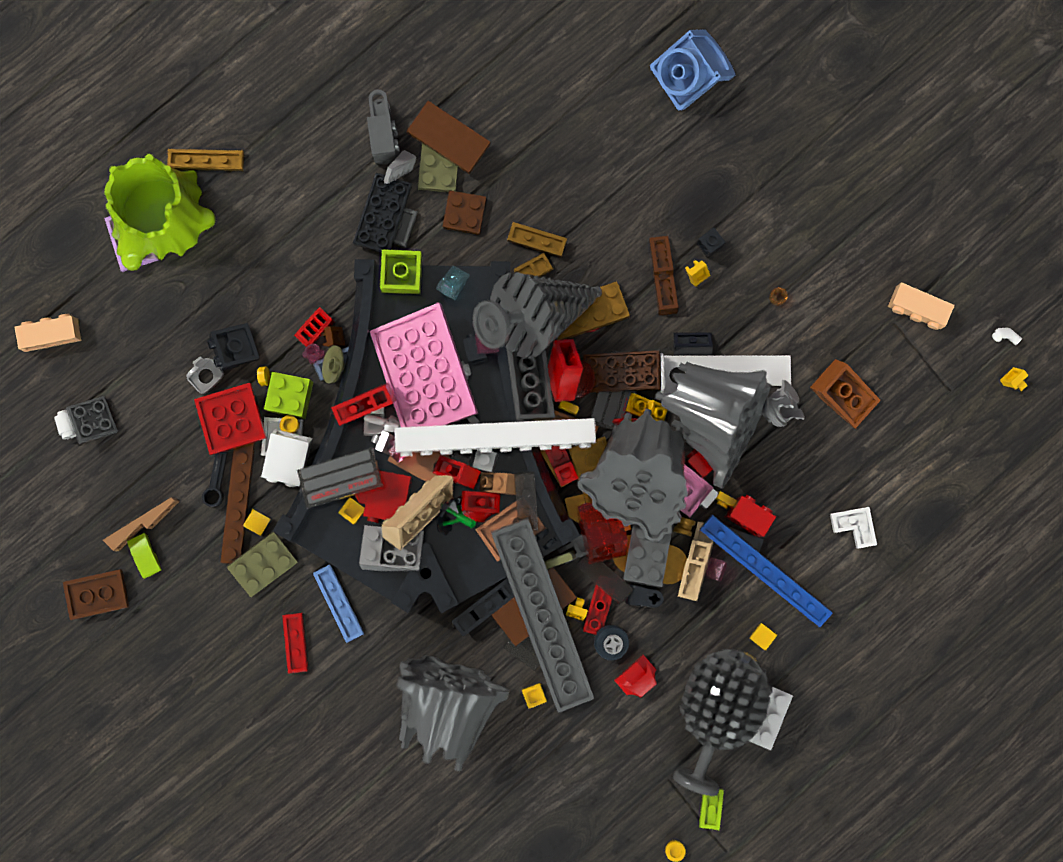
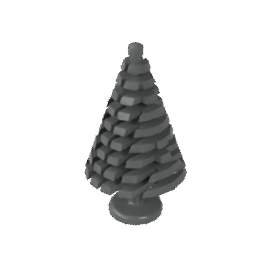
[473,272,602,358]

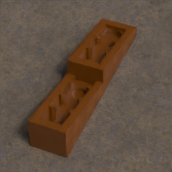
[649,236,678,316]

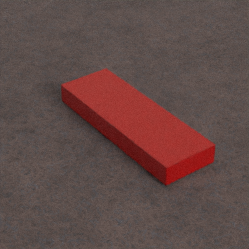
[282,613,308,674]

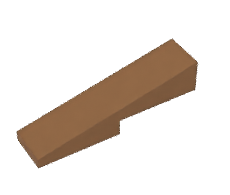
[103,497,179,551]

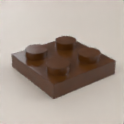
[442,190,486,235]

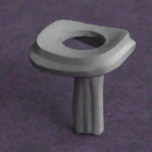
[186,357,224,394]

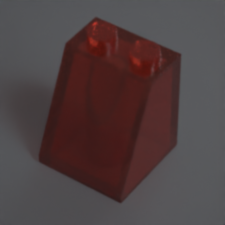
[577,502,628,564]

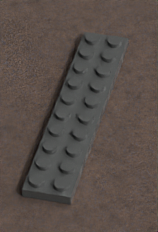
[491,518,594,713]

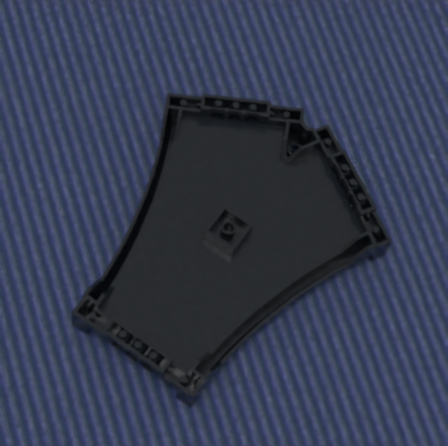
[273,259,580,613]

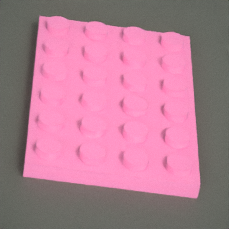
[370,303,478,427]

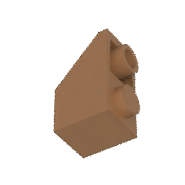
[479,472,525,495]

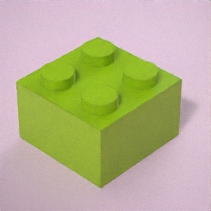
[380,250,422,294]
[264,372,313,419]

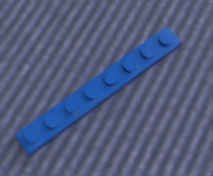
[700,514,832,627]

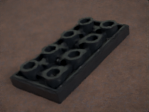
[353,172,412,253]

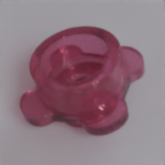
[302,344,325,364]

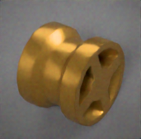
[673,517,695,536]

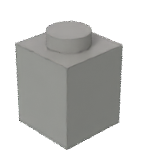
[472,450,498,473]

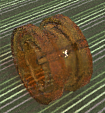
[769,287,788,306]

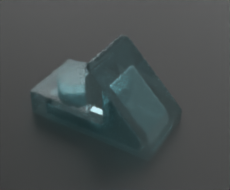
[436,266,470,300]

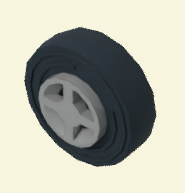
[594,625,629,660]

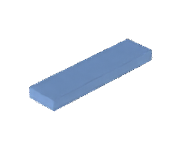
[313,564,365,643]

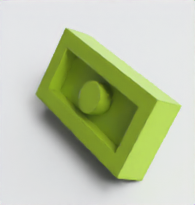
[699,789,724,830]

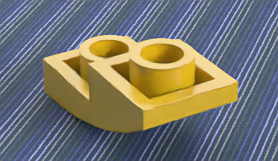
[625,393,668,421]

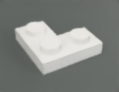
[830,507,877,549]

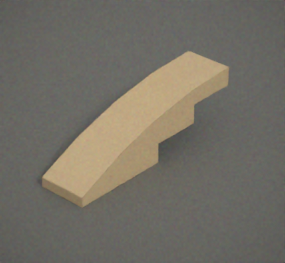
[678,521,714,601]

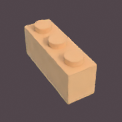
[888,282,954,330]
[15,314,81,352]

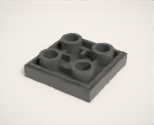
[66,396,118,444]

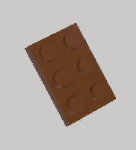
[63,569,129,620]

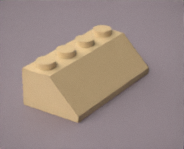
[382,475,453,551]

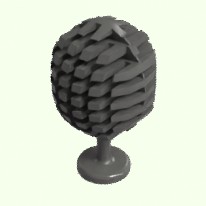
[673,649,773,796]

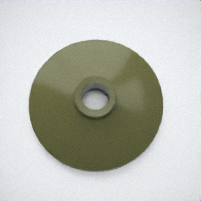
[322,346,345,384]

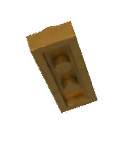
[507,222,567,258]

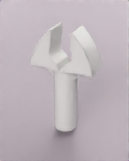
[364,414,401,432]

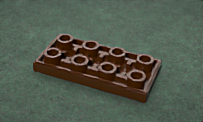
[407,101,491,174]
[584,351,661,393]
[492,567,577,646]

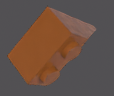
[810,359,881,429]

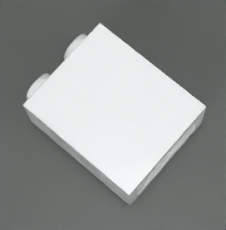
[261,429,313,487]

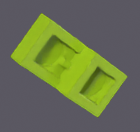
[127,533,161,579]

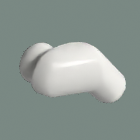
[992,328,1022,345]

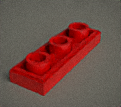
[582,575,617,635]

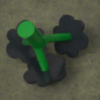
[436,496,476,535]

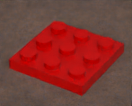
[194,383,267,455]

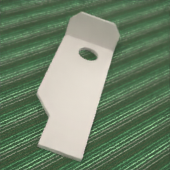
[659,353,791,394]

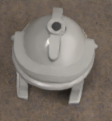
[762,380,805,427]

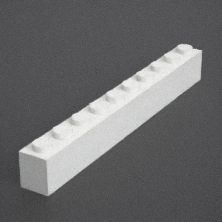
[395,418,596,457]

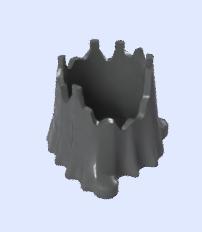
[655,362,771,489]
[578,409,688,542]
[397,655,510,771]

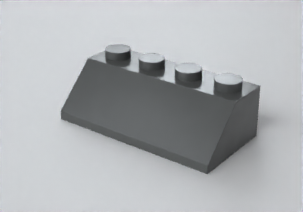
[507,345,555,422]

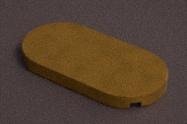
[612,535,687,584]

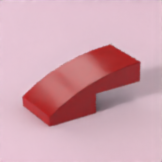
[545,446,579,486]

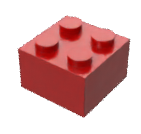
[725,495,776,537]

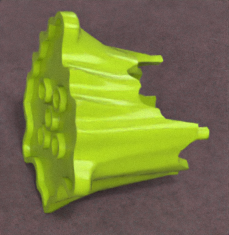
[104,154,216,271]

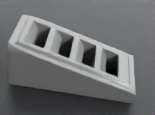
[384,150,416,184]

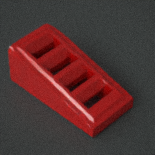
[294,307,335,348]

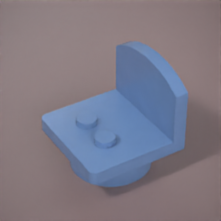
[650,30,735,110]

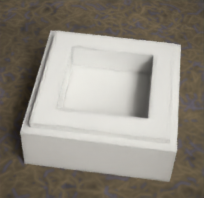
[700,489,718,509]

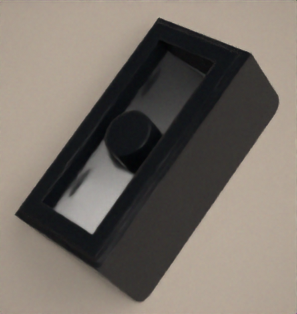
[673,332,713,356]

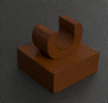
[321,326,345,347]

